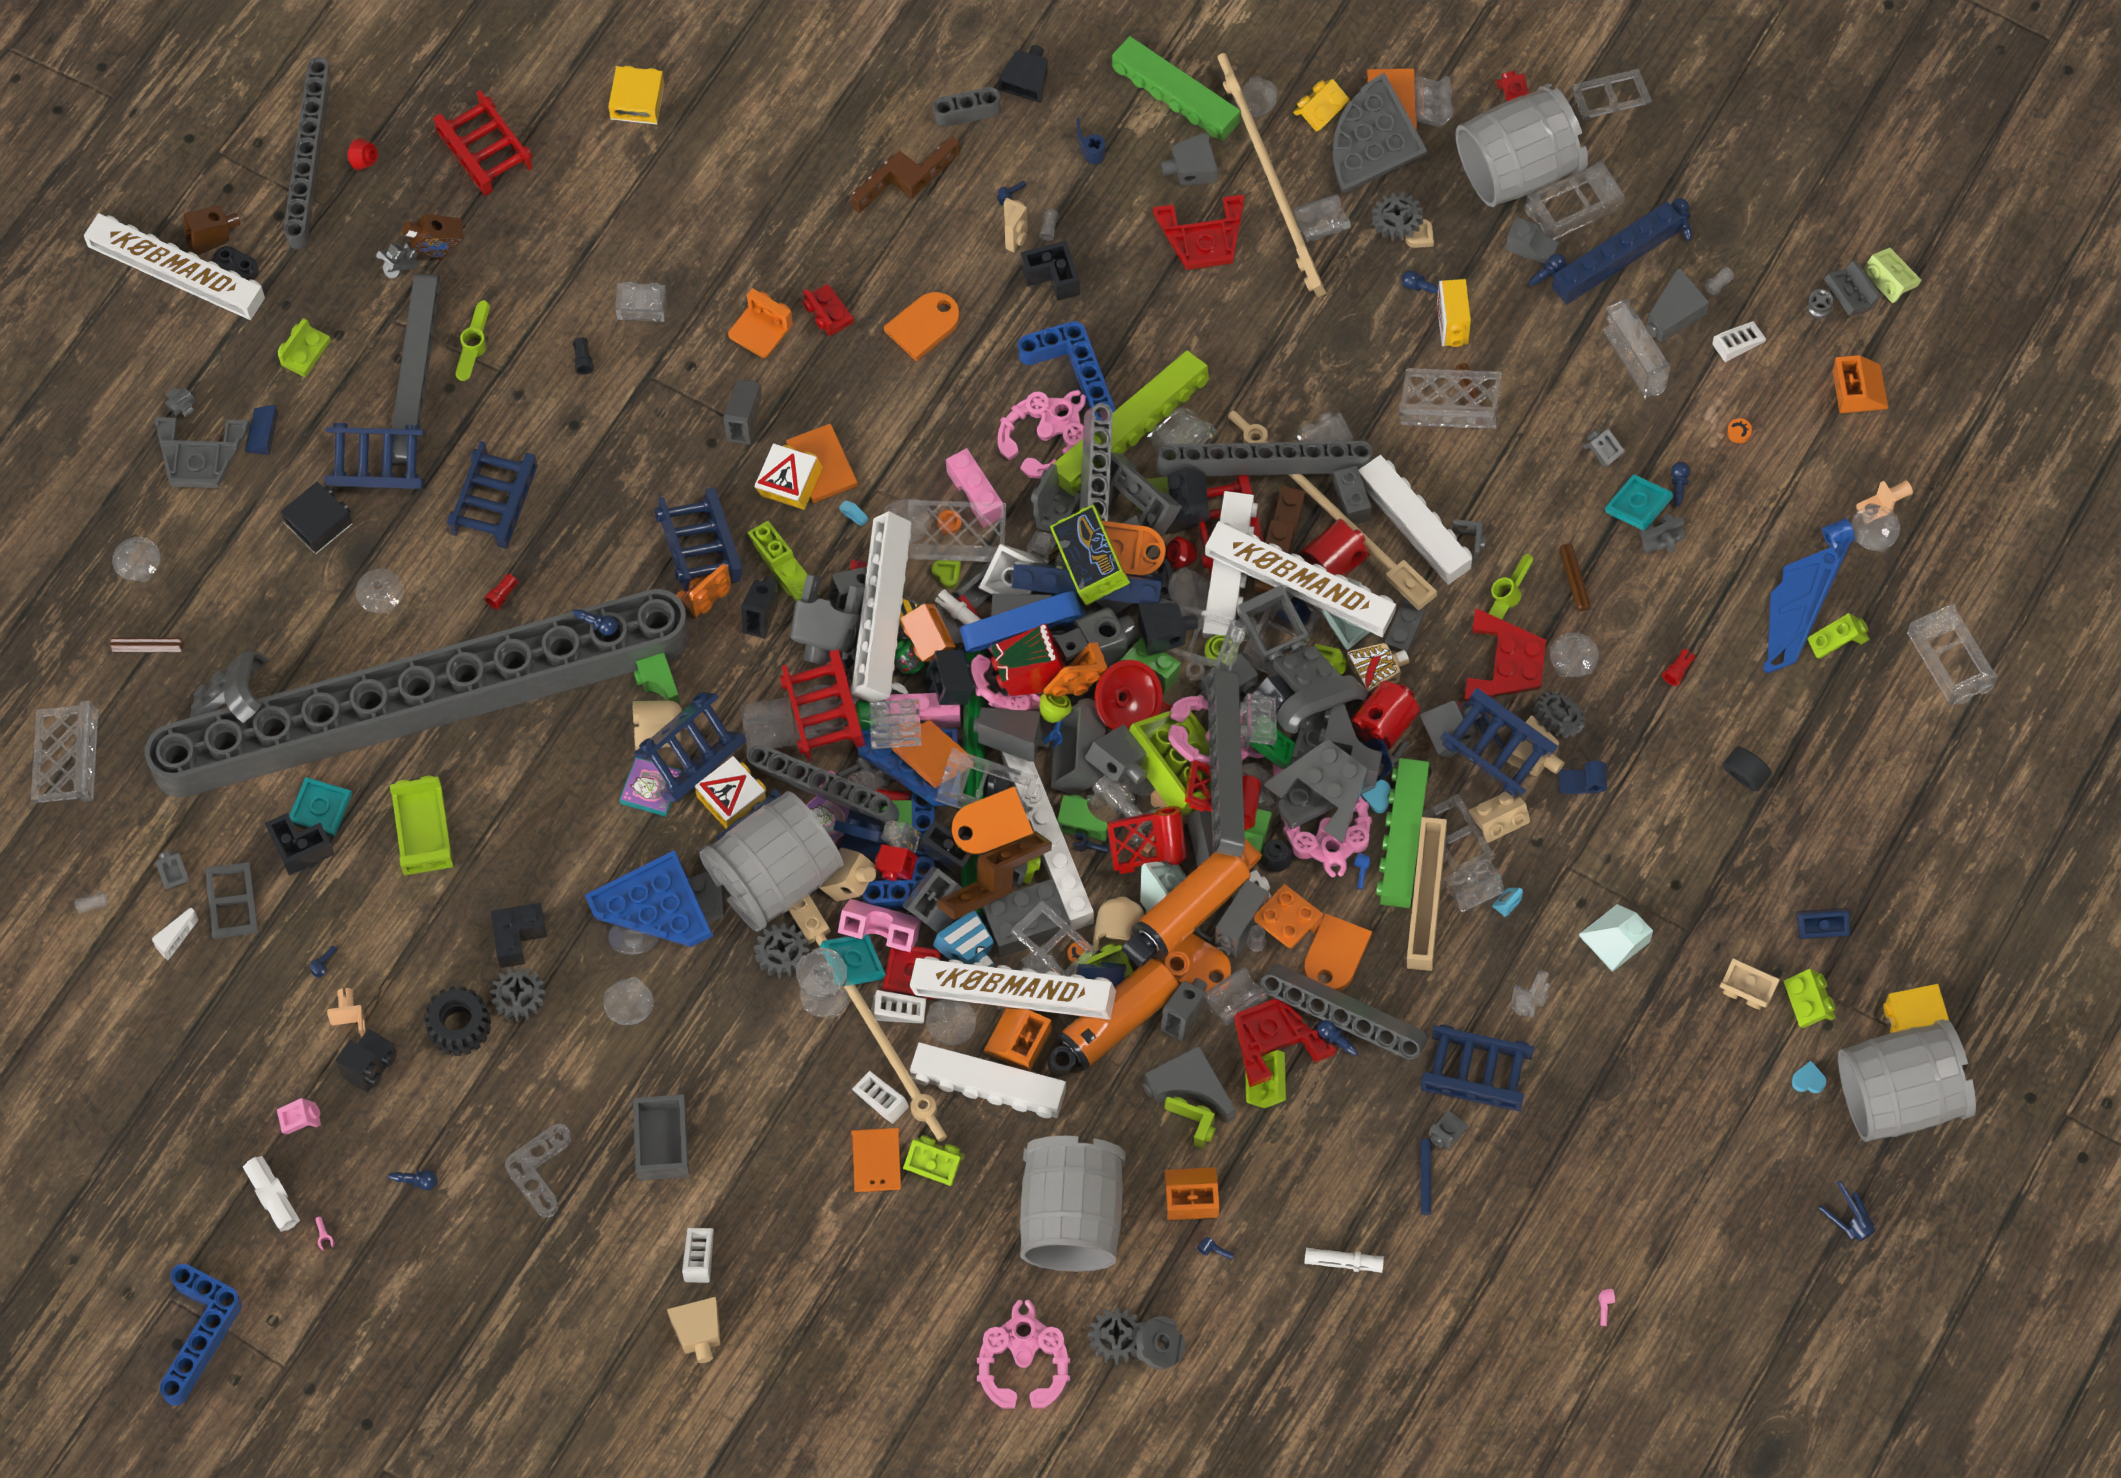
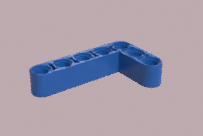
[1018,321,1115,421]
[959,591,1085,653]
[862,793,936,911]
[160,1264,242,1406]

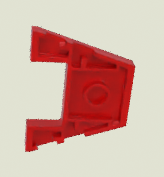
[1153,194,1244,270]
[1464,609,1546,702]
[1234,998,1337,1087]

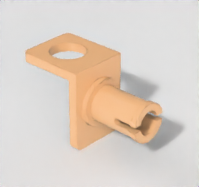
[1856,480,1913,525]
[327,988,366,1038]

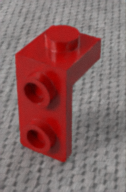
[1496,70,1529,102]

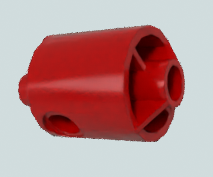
[1299,518,1370,577]
[1351,681,1420,750]

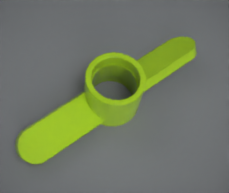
[456,300,490,381]
[1489,554,1533,619]

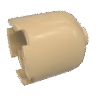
[633,701,687,750]
[1092,897,1144,960]

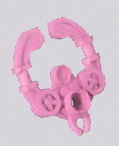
[998,390,1086,478]
[970,647,1043,711]
[1168,695,1265,765]
[1280,796,1372,877]
[977,1300,1070,1408]

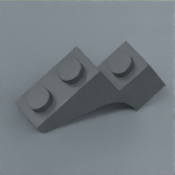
[1319,703,1383,786]

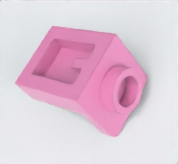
[277,1098,321,1135]

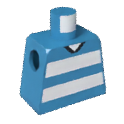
[933,910,994,967]

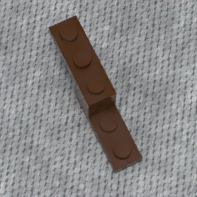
[851,136,960,214]
[1254,486,1305,592]
[938,831,1052,920]

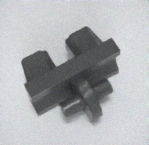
[376,241,420,278]
[1640,514,1686,554]

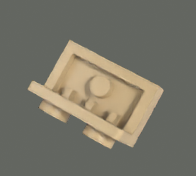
[1004,198,1028,252]
[1469,792,1530,843]
[1719,958,1780,1010]

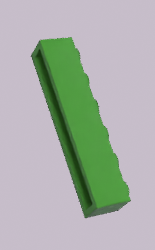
[1112,36,1240,141]
[1376,758,1429,908]

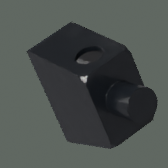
[999,45,1048,103]
[741,576,778,639]
[1137,603,1198,656]

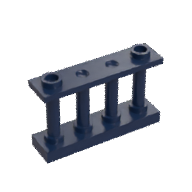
[324,423,427,489]
[447,441,538,549]
[654,487,742,592]
[1440,688,1558,797]
[633,692,747,802]
[1420,1025,1534,1112]

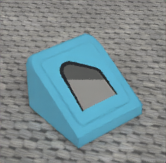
[1492,888,1523,917]

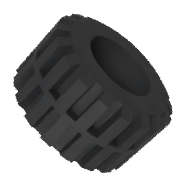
[424,986,491,1056]

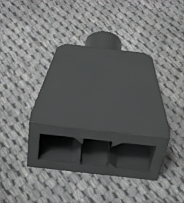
[1160,133,1218,185]
[827,567,867,609]
[1420,700,1483,759]
[1085,724,1147,784]
[1161,978,1208,1042]

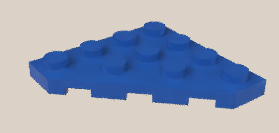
[858,729,959,806]
[585,850,713,947]

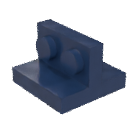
[833,810,899,861]

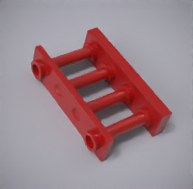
[433,90,533,196]
[1197,475,1265,576]
[779,649,866,762]

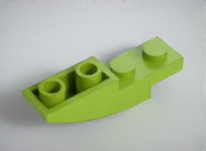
[747,521,820,601]

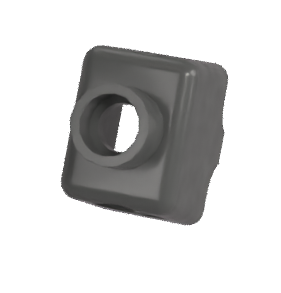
[790,575,865,665]
[1055,608,1140,668]

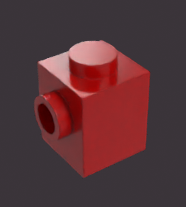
[875,845,918,881]

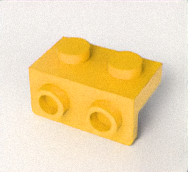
[1293,79,1350,132]

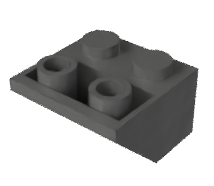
[902,866,962,933]

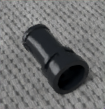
[572,337,594,375]

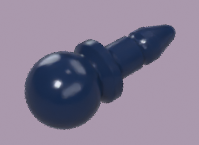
[1671,198,1692,241]
[1528,253,1567,286]
[1401,270,1439,293]
[1671,462,1691,507]
[572,609,618,636]
[1317,1020,1358,1056]
[388,1170,437,1190]

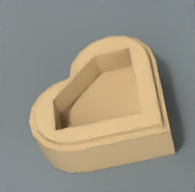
[1405,219,1434,248]

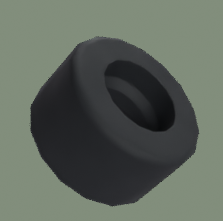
[1723,746,1772,791]

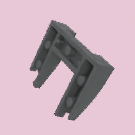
[1091,452,1182,555]

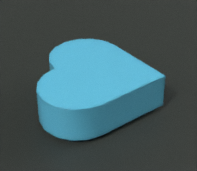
[839,500,869,526]
[1360,780,1390,813]
[1792,1061,1826,1093]

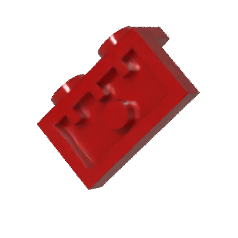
[802,284,854,336]

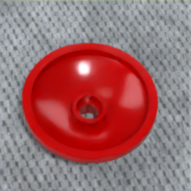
[1095,660,1163,730]

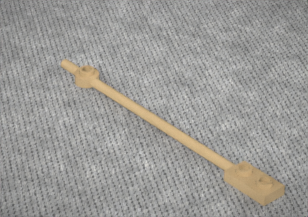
[1217,53,1327,297]
[1228,410,1437,610]
[788,895,947,1142]

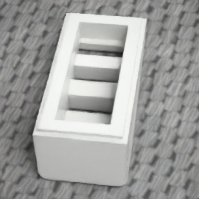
[1712,321,1766,362]
[152,908,198,960]
[871,990,926,1024]
[852,1071,909,1124]
[682,1228,714,1283]

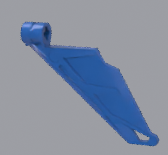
[1763,518,1855,673]

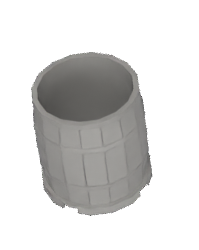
[1456,83,1588,207]
[699,791,844,932]
[1838,1019,1976,1143]
[1020,1136,1126,1272]

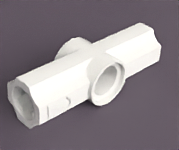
[243,1156,300,1232]

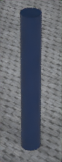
[1421,1139,1431,1215]

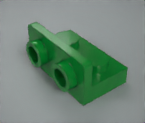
[1244,717,1296,770]

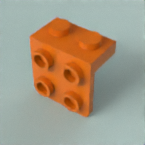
[728,288,793,358]
[676,564,732,618]
[1043,642,1107,697]
[1254,884,1323,948]

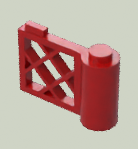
[1185,759,1261,830]
[1106,806,1187,874]

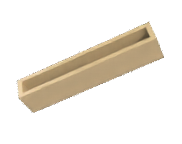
[1407,817,1447,971]

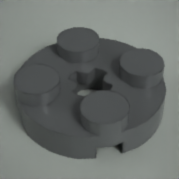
[1136,1316,1185,1370]

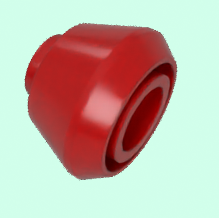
[347,138,378,170]
[1166,536,1197,570]

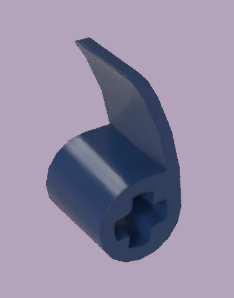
[1077,118,1105,165]
[1559,761,1607,794]

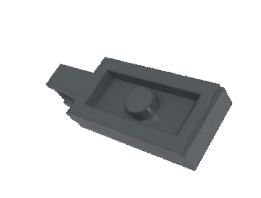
[1384,598,1426,653]

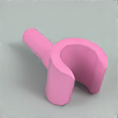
[316,1217,335,1251]
[1599,1289,1615,1326]

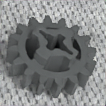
[1372,192,1423,241]
[1532,690,1586,738]
[754,923,810,978]
[490,966,546,1022]
[1088,1307,1141,1365]

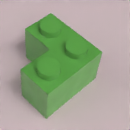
[1120,637,1181,695]

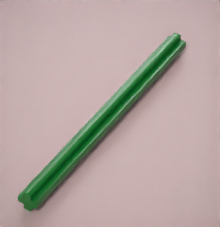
[961,647,986,919]

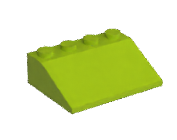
[1129,710,1211,816]

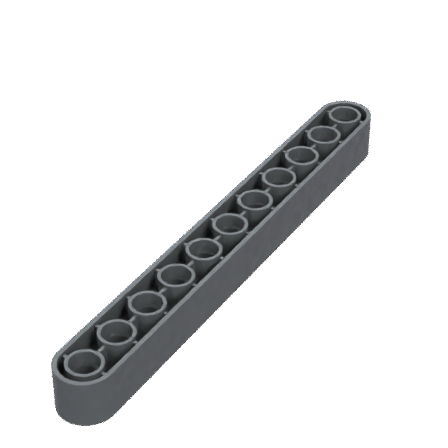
[145,589,690,797]

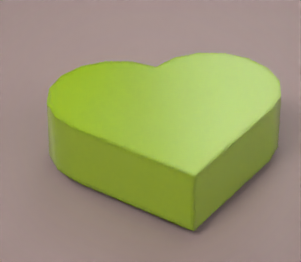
[932,560,961,589]

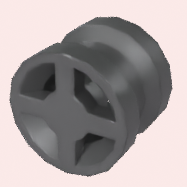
[1807,289,1833,319]

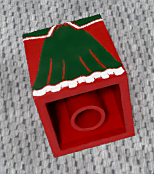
[990,623,1066,696]

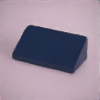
[245,405,278,455]
[1796,908,1850,939]

